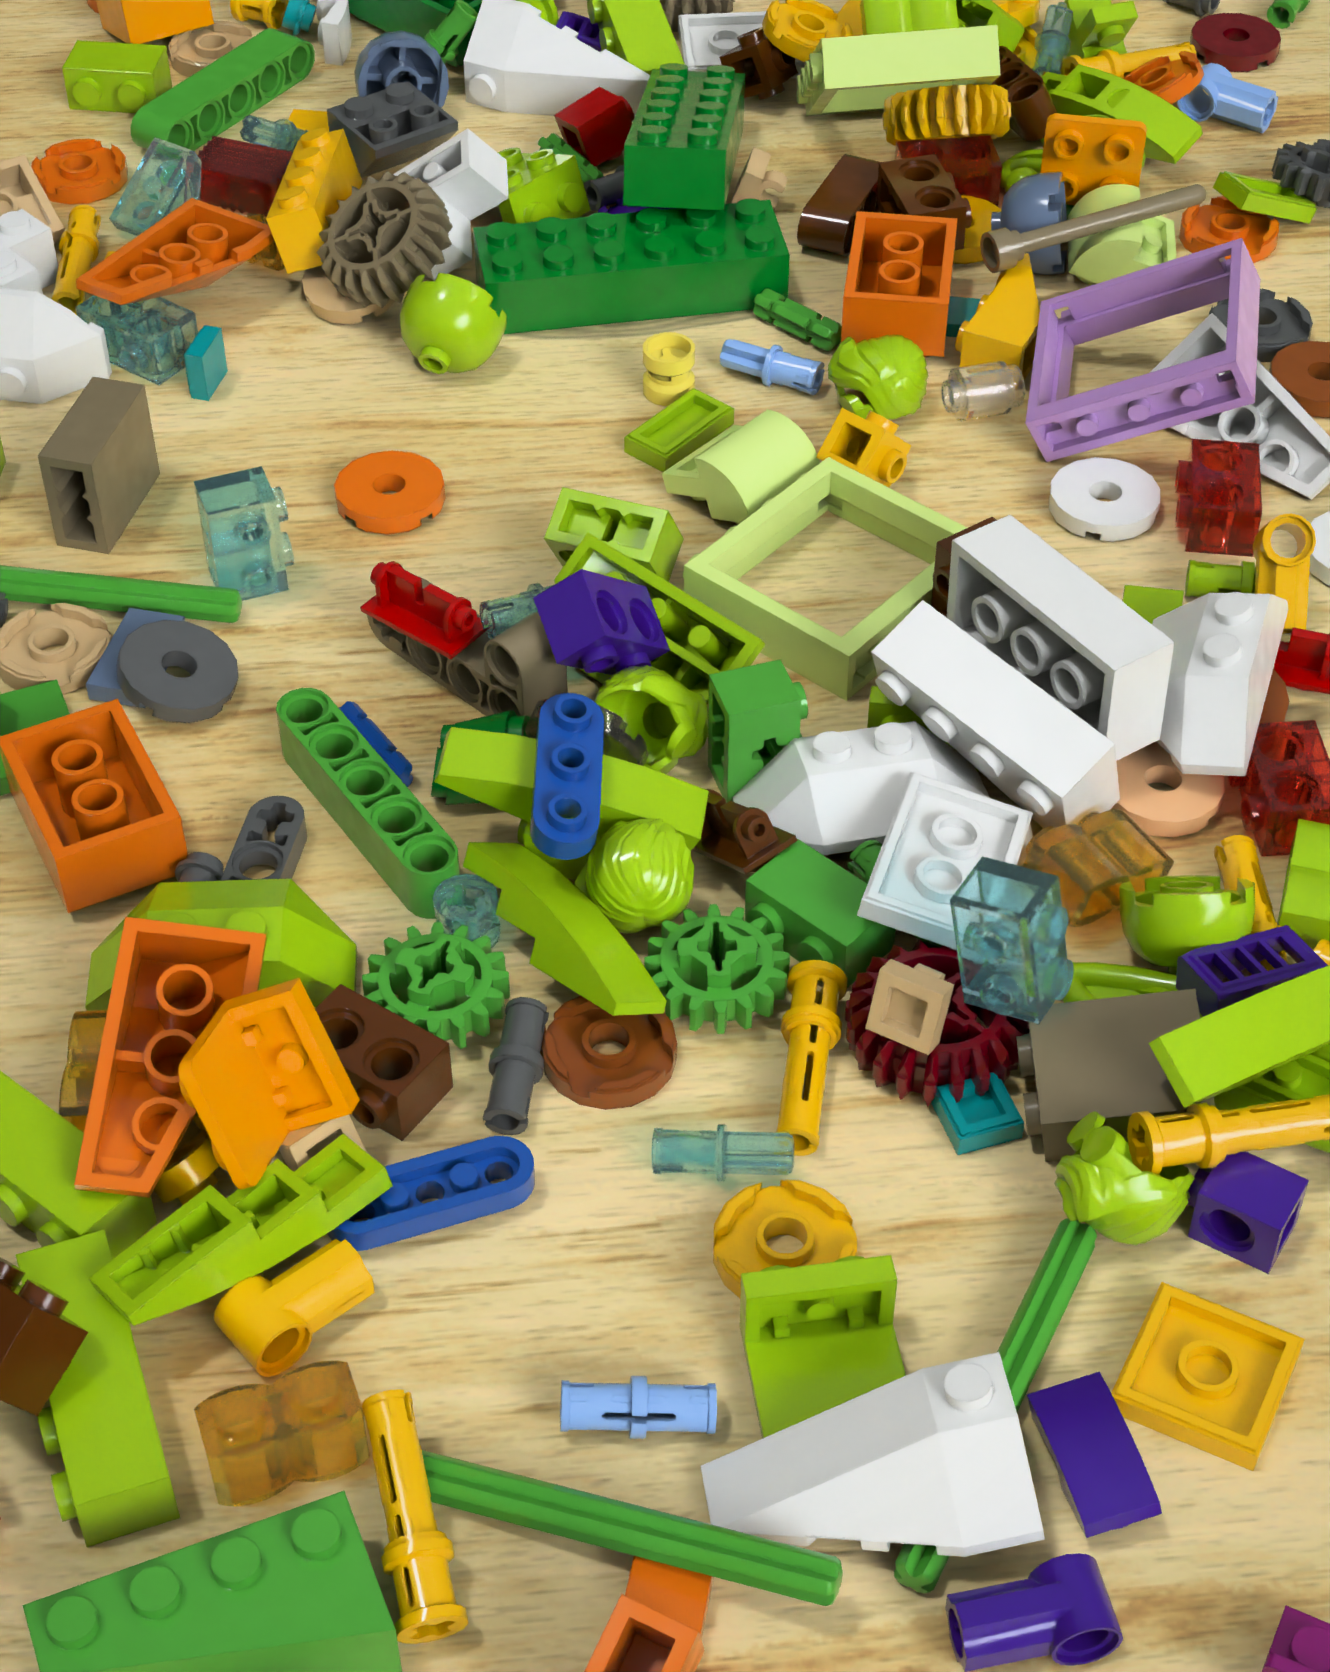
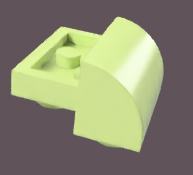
[1068,184,1177,285]
[662,409,820,525]

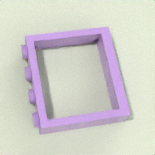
[1025,238,1260,462]

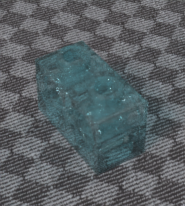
[76,295,198,385]

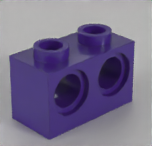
[533,569,670,675]

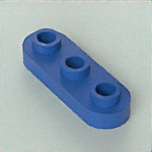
[530,693,604,860]
[327,1136,535,1251]

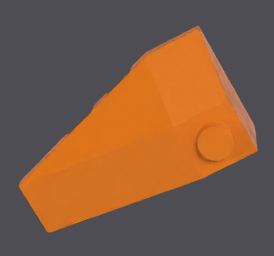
[76,198,274,305]
[74,917,267,1198]

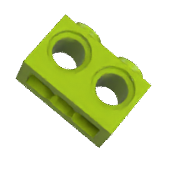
[544,487,684,582]

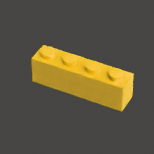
[266,128,363,274]

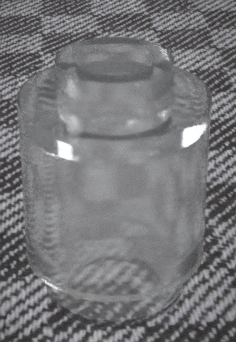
[941,361,1025,422]

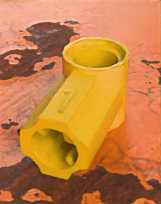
[1253,513,1316,634]
[214,1239,375,1377]

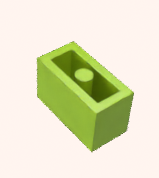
[62,40,172,113]

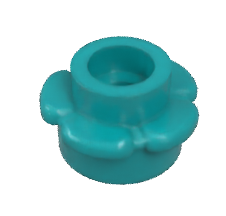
[281,0,316,36]

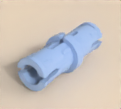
[560,1376,717,1439]

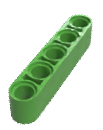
[130,28,315,160]
[276,688,462,919]

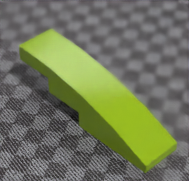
[434,727,709,852]
[463,842,667,1016]
[1148,965,1330,1108]
[89,1134,393,1326]

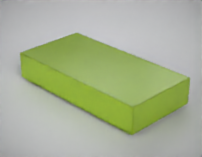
[1212,171,1317,224]
[624,388,734,472]

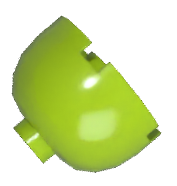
[400,273,507,374]
[1119,875,1255,975]

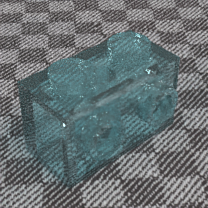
[194,466,294,601]
[950,856,1074,1024]

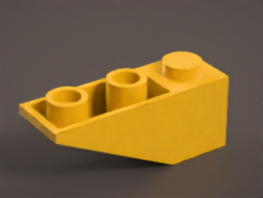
[955,253,1040,390]

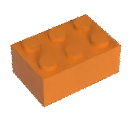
[841,211,958,357]
[0,699,188,913]

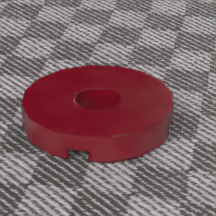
[1190,13,1281,72]

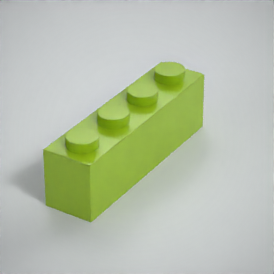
[587,0,685,75]
[0,1071,157,1259]
[16,1229,180,1547]

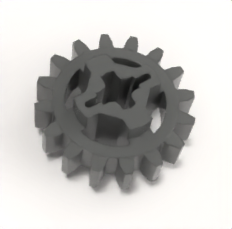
[1271,139,1330,208]

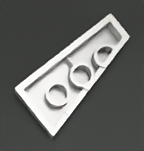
[871,600,1120,852]

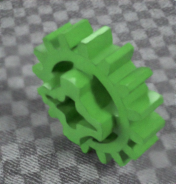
[644,904,790,1034]
[362,922,510,1049]

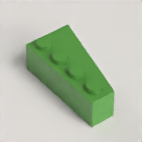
[23,1491,402,1672]

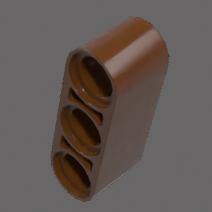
[991,46,1057,141]
[797,154,880,256]

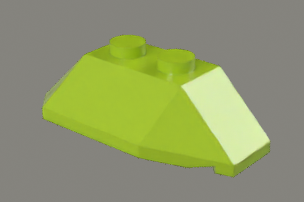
[554,532,765,704]
[85,878,357,1015]

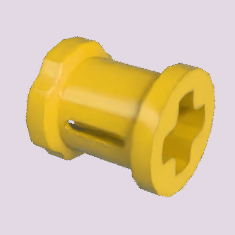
[230,0,288,29]

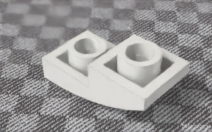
[316,0,352,66]

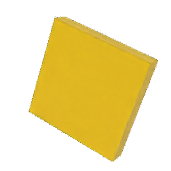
[1111,1282,1305,1471]

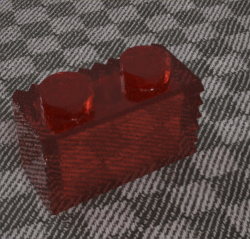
[189,136,293,217]

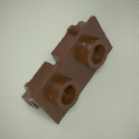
[692,789,798,874]

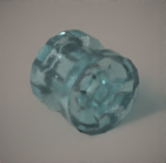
[432,874,501,949]

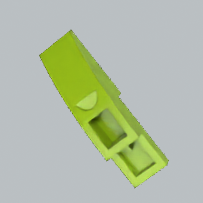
[1042,64,1203,164]

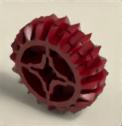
[845,939,1030,1107]

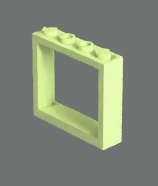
[796,25,1001,116]
[683,457,967,701]

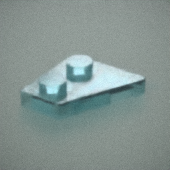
[109,137,202,236]

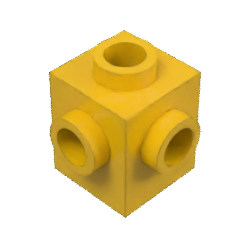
[816,408,911,488]

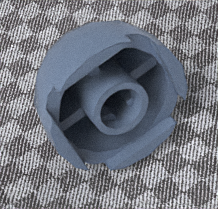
[354,30,449,108]
[991,172,1067,275]

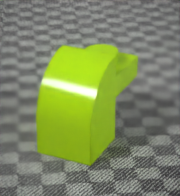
[1053,0,1138,58]

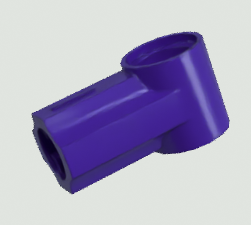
[945,1553,1123,1672]

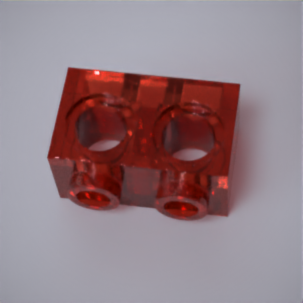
[895,135,1002,206]
[1175,439,1262,557]
[1228,720,1330,856]

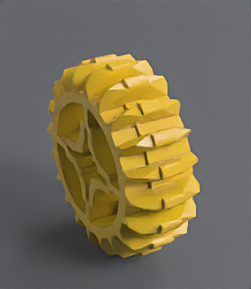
[883,84,1012,147]

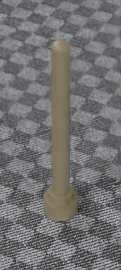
[980,184,1206,273]

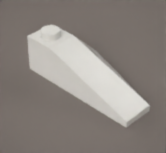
[463,0,650,116]
[1151,313,1330,500]
[701,1352,1045,1557]

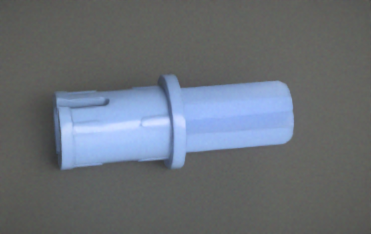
[720,339,825,396]

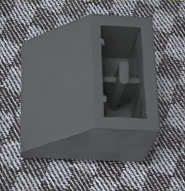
[327,82,458,178]

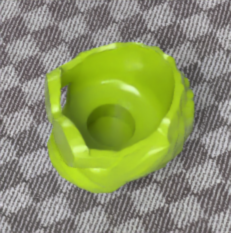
[828,335,929,420]
[594,665,708,774]
[574,818,694,933]
[1054,1111,1195,1245]

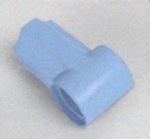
[1177,63,1278,134]

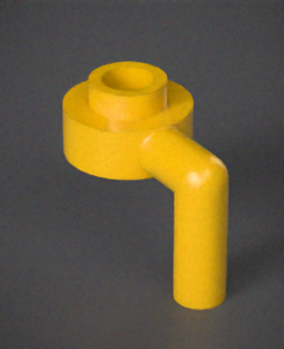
[154,1112,219,1205]

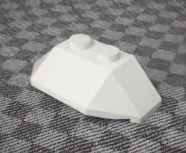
[0,288,112,404]
[1152,592,1288,776]
[733,721,990,855]

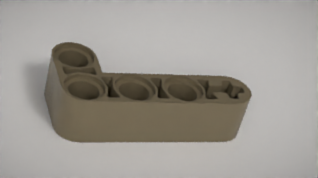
[367,577,568,724]

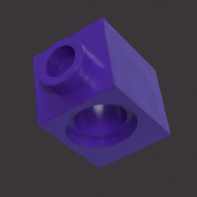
[1187,1151,1309,1274]

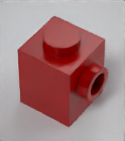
[554,87,635,167]

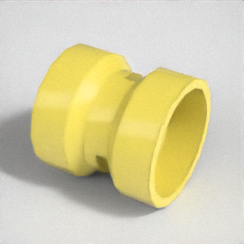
[643,332,695,406]

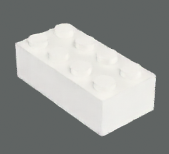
[947,515,1174,761]

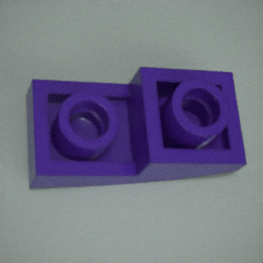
[1027,1371,1162,1538]

